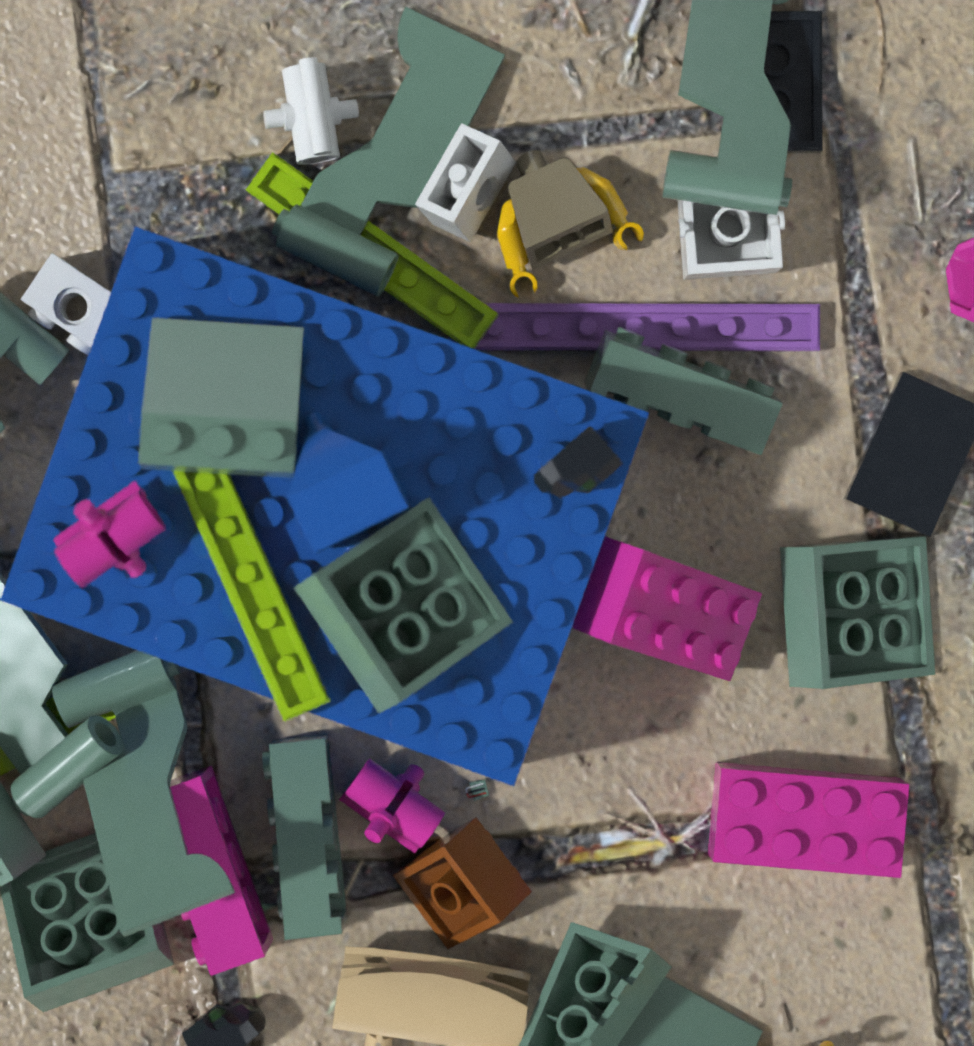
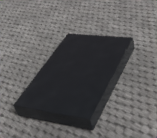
[764,11,823,153]
[843,372,974,537]

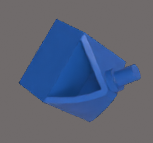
[287,412,411,553]

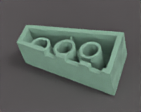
[584,327,783,455]
[262,734,348,940]
[519,922,672,1046]

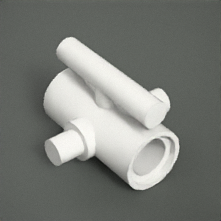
[263,57,359,165]

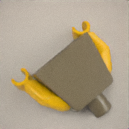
[497,150,644,298]

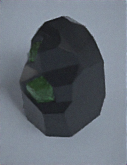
[534,426,623,499]
[182,1003,266,1046]

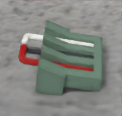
[465,779,489,801]

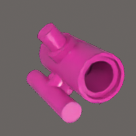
[53,480,166,588]
[339,758,446,853]

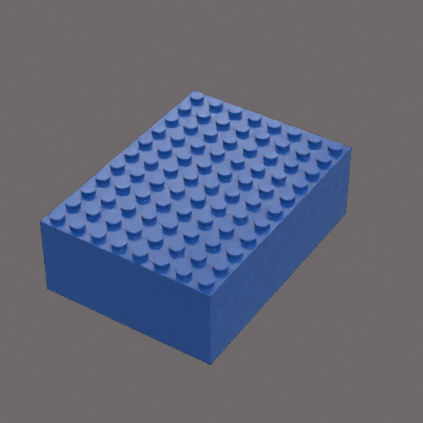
[0,226,649,786]

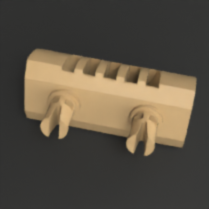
[332,946,531,1046]

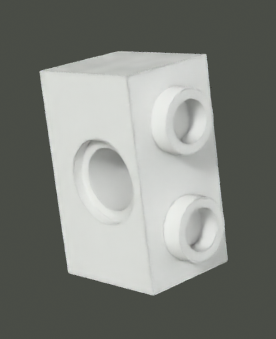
[415,123,516,243]
[20,253,111,355]

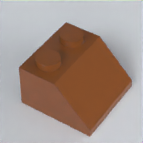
[393,817,532,949]

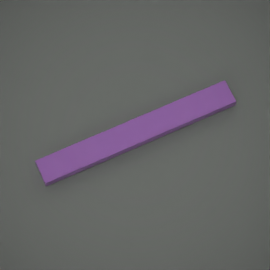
[448,303,820,352]

